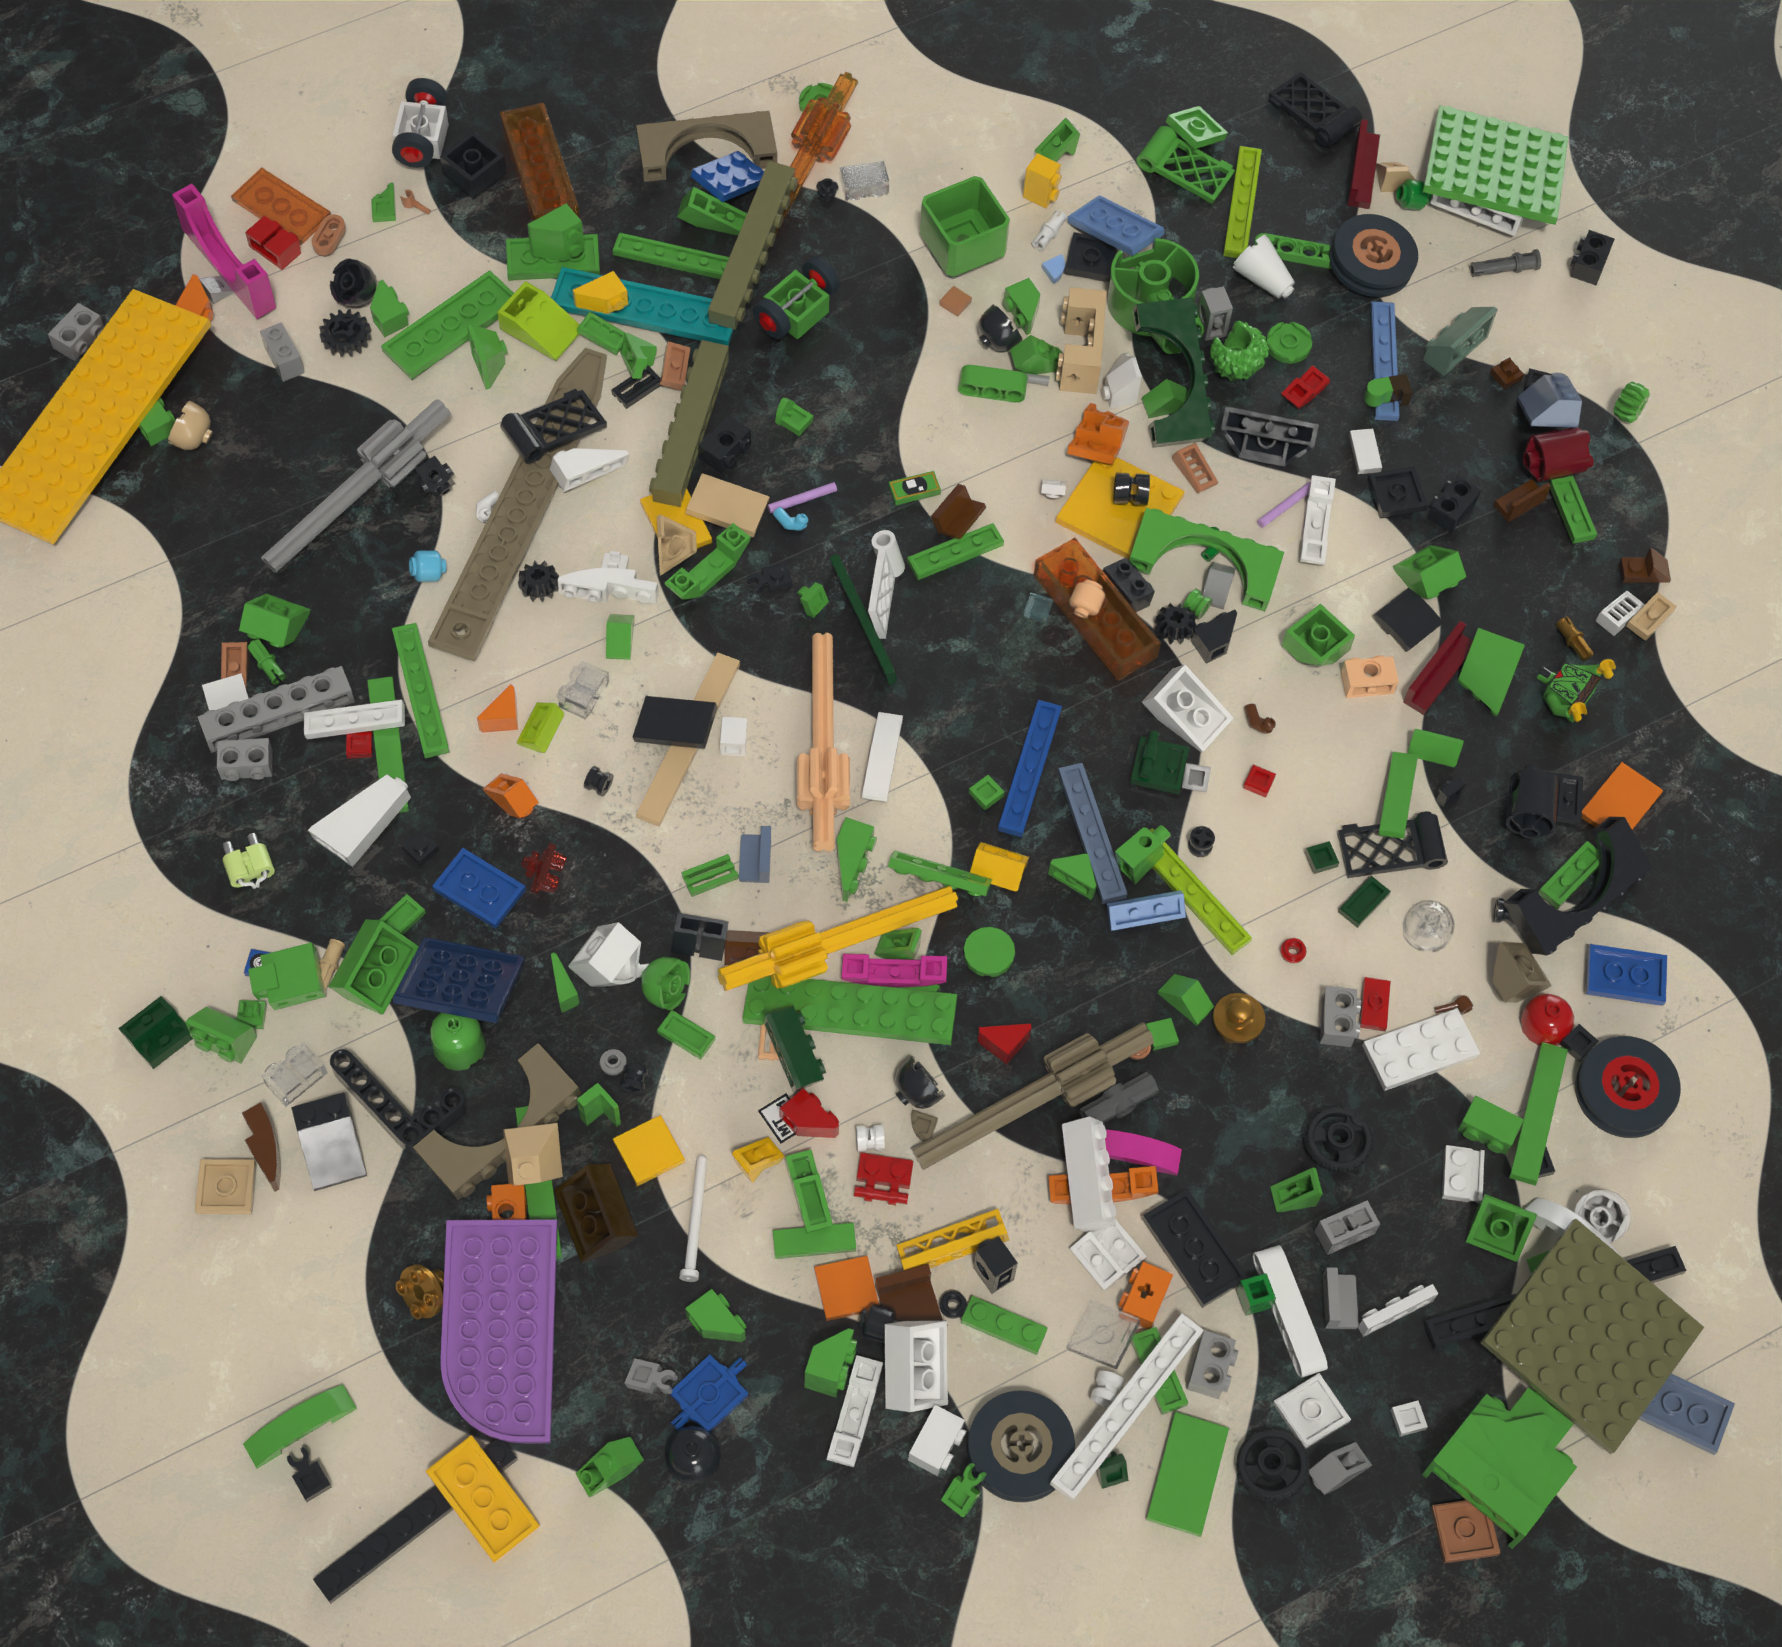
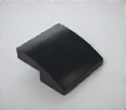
[1373,588,1443,652]

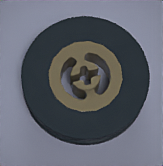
[967,1391,1075,1502]

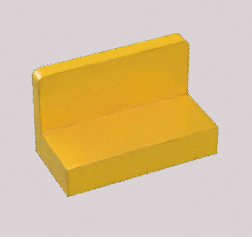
[970,842,1029,892]

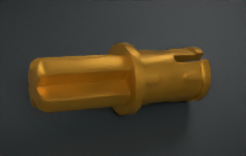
[1556,616,1593,661]

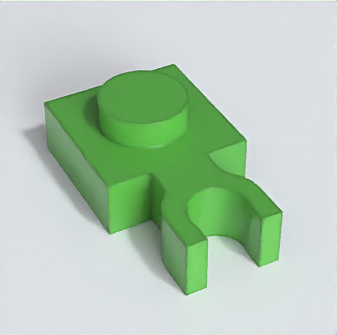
[941,1463,987,1517]

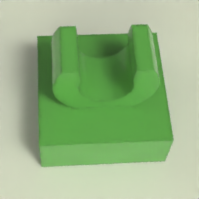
[797,582,829,618]
[236,1000,267,1029]

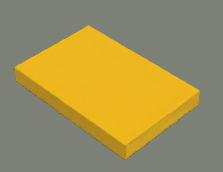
[640,489,712,548]

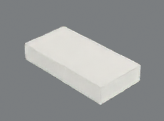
[1349,429,1382,474]

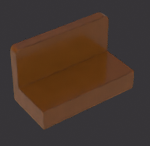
[1493,479,1551,522]
[931,484,986,539]
[724,930,770,965]

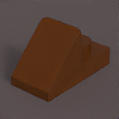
[1619,548,1671,583]

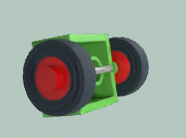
[753,256,840,339]

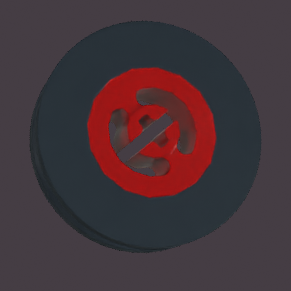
[1575,1036,1681,1138]

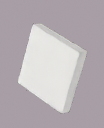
[1273,1373,1351,1449]

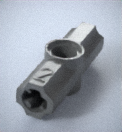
[1079,1072,1159,1124]

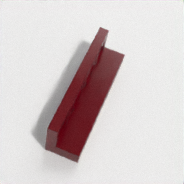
[1347,119,1380,209]
[1403,621,1473,715]

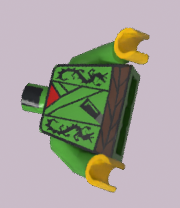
[1537,659,1616,722]

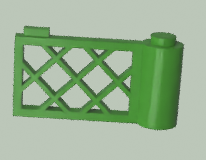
[1136,126,1235,204]

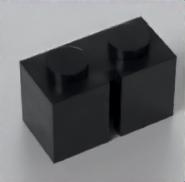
[671,913,729,961]

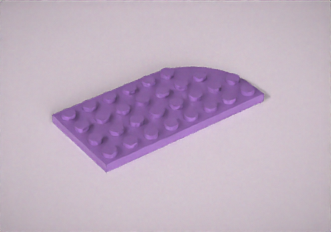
[441,1220,558,1444]

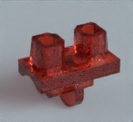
[521,843,567,894]

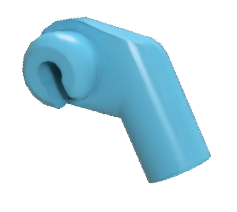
[773,507,808,531]

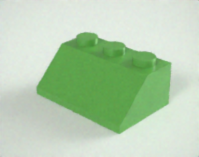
[328,919,419,1015]

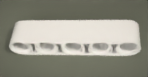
[1253,1245,1328,1378]

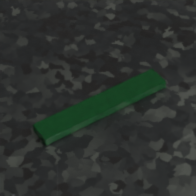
[830,554,897,685]

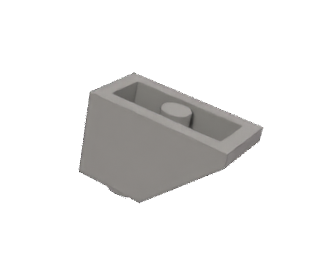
[1309,1442,1372,1495]

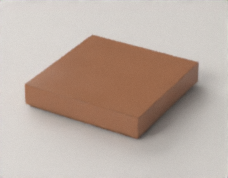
[1431,1500,1500,1563]

